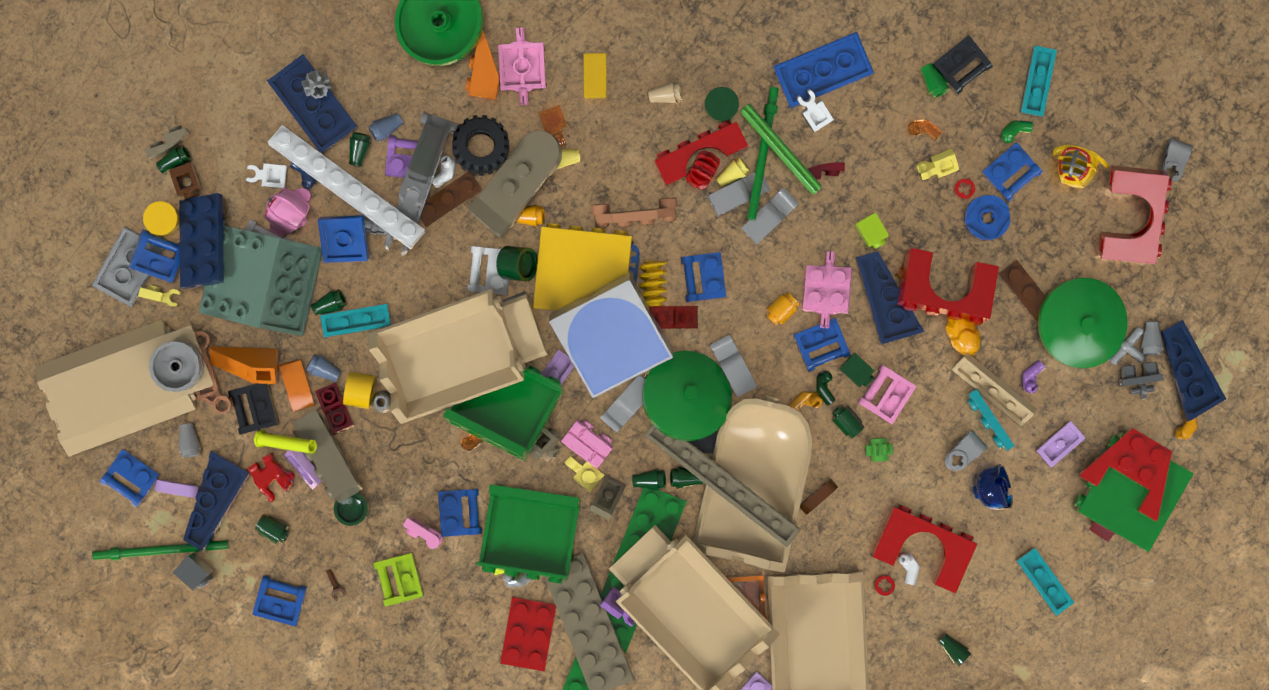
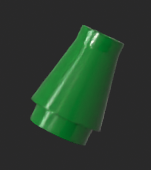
[920,63,950,98]

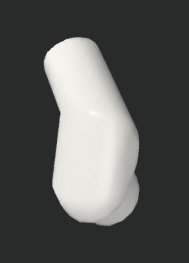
[432,155,456,188]
[899,552,920,585]

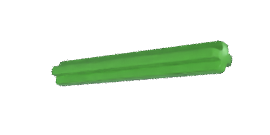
[741,104,822,195]

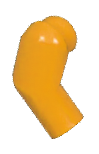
[1175,417,1198,440]

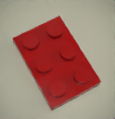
[500,596,556,672]

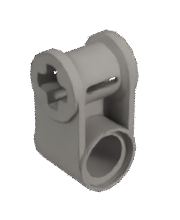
[1159,138,1193,182]
[945,430,988,471]

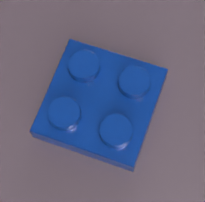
[318,215,369,263]

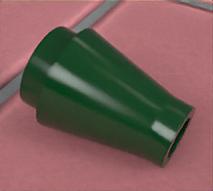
[348,132,372,167]
[156,144,191,174]
[311,289,347,316]
[670,466,703,489]
[632,468,666,491]
[938,634,972,667]

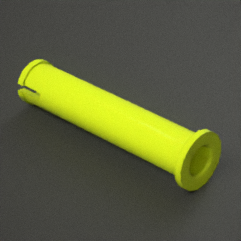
[254,430,317,454]

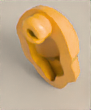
[945,318,981,356]

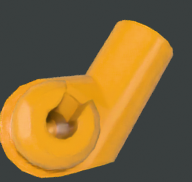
[788,391,822,411]

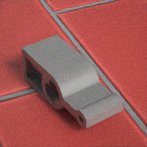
[707,173,770,217]
[741,187,799,245]
[710,335,757,397]
[600,375,645,433]

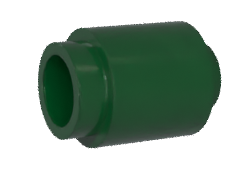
[831,405,864,439]
[255,514,290,545]

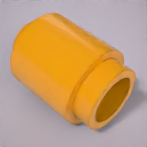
[766,292,800,325]

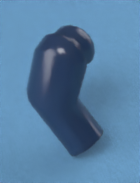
[290,162,316,189]

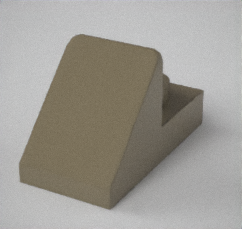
[589,475,626,520]

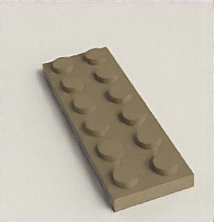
[545,553,635,690]

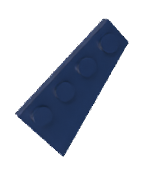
[1161,320,1226,421]

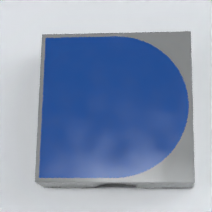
[549,273,673,398]

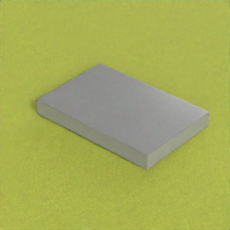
[92,226,164,307]

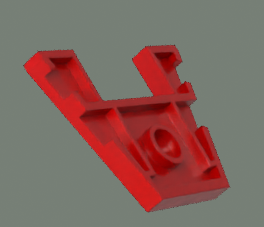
[1078,428,1172,521]

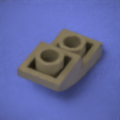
[145,125,190,160]

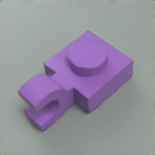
[600,586,635,626]

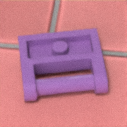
[385,135,418,178]

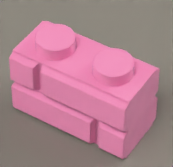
[561,419,614,469]

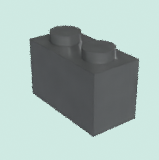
[173,552,215,591]

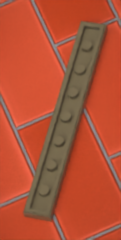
[644,424,801,547]

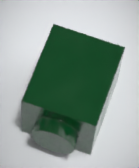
[838,352,875,388]

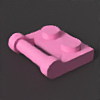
[857,364,916,424]
[403,515,443,549]

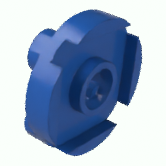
[964,195,1011,240]

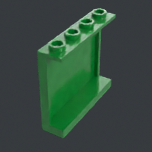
[443,366,564,462]
[1074,433,1194,552]
[476,484,581,584]

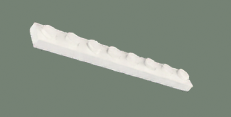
[268,125,425,249]

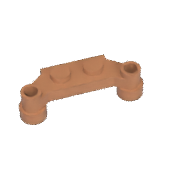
[591,197,677,228]
[195,331,232,414]

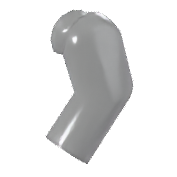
[502,574,532,588]

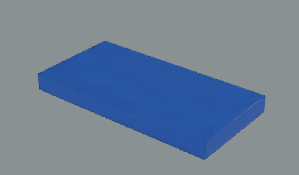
[773,32,874,109]

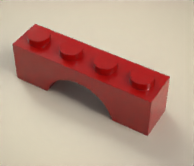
[654,120,748,186]

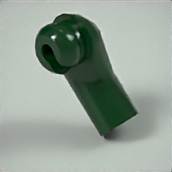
[816,371,836,406]

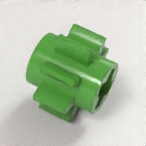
[865,438,894,462]

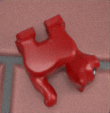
[248,453,295,502]

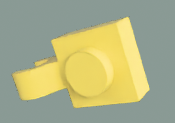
[916,149,959,180]
[138,284,181,307]
[565,455,604,492]

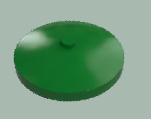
[395,0,484,66]
[1038,277,1128,368]
[642,351,732,441]

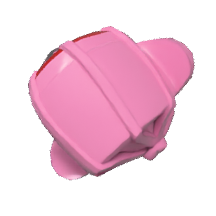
[264,188,311,238]

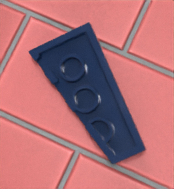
[856,251,925,344]
[183,451,250,552]

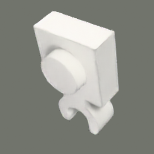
[797,89,834,132]
[246,164,287,188]

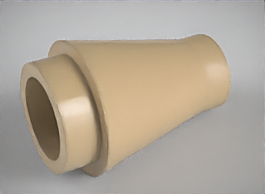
[648,81,683,103]

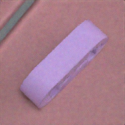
[155,479,199,498]

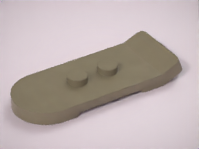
[468,131,562,237]

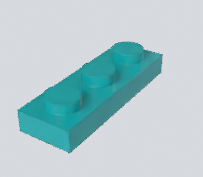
[1020,45,1057,117]
[320,304,391,338]
[967,389,1015,451]
[1016,547,1075,616]

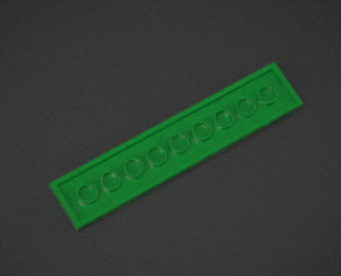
[562,488,687,690]

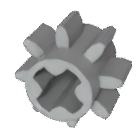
[302,70,332,99]

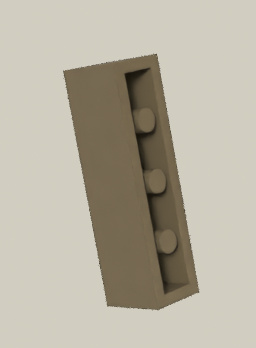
[292,409,363,503]

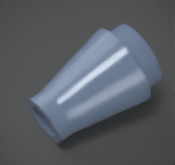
[368,112,403,142]
[306,354,341,382]

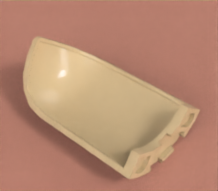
[693,396,812,572]

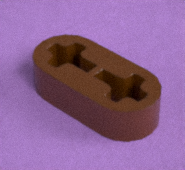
[800,478,838,515]

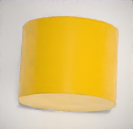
[143,201,180,236]
[343,371,376,409]

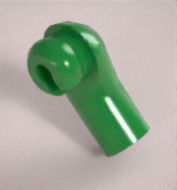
[1001,120,1033,143]

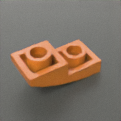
[278,359,314,412]

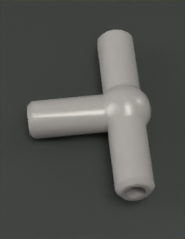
[1109,326,1146,365]

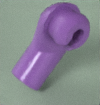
[1022,360,1045,393]

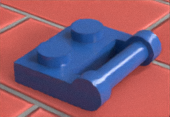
[982,142,1043,202]
[129,229,180,283]
[680,252,726,302]
[793,318,851,372]
[100,449,161,508]
[438,488,482,537]
[252,575,307,627]

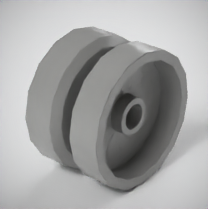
[149,341,205,392]

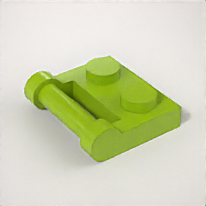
[373,552,424,606]

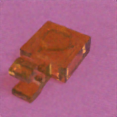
[538,105,567,147]

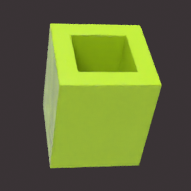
[854,212,889,249]

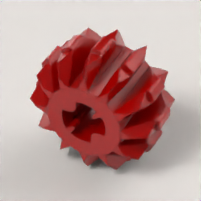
[686,150,720,190]

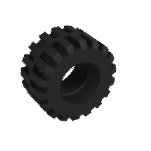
[452,115,509,176]

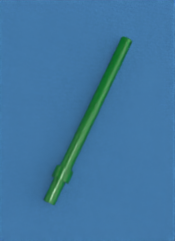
[747,87,779,220]
[92,540,229,561]

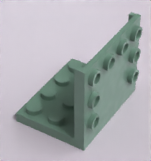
[198,225,322,336]

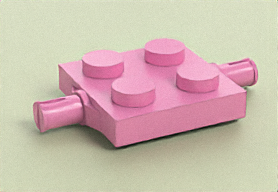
[498,27,546,105]
[803,251,852,328]

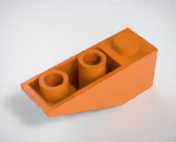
[466,30,500,101]
[209,346,279,384]

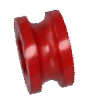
[955,179,975,199]
[874,575,895,596]

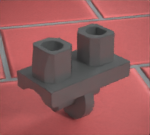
[1119,362,1164,400]

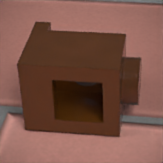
[169,163,202,199]

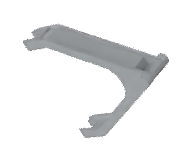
[384,112,458,255]

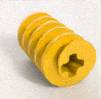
[639,261,667,306]

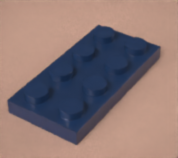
[267,54,358,154]
[179,193,224,289]

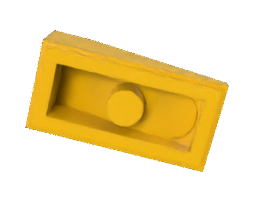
[584,53,607,99]

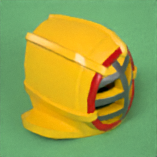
[1052,145,1109,189]

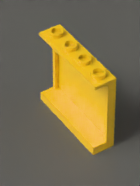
[533,223,632,311]

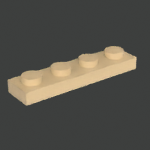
[952,353,1037,427]

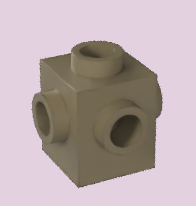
[530,427,562,462]

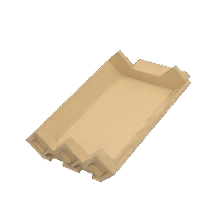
[369,289,548,424]
[35,319,213,457]
[609,525,780,690]
[767,571,869,690]

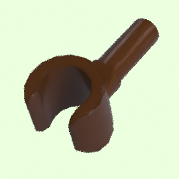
[326,569,346,601]

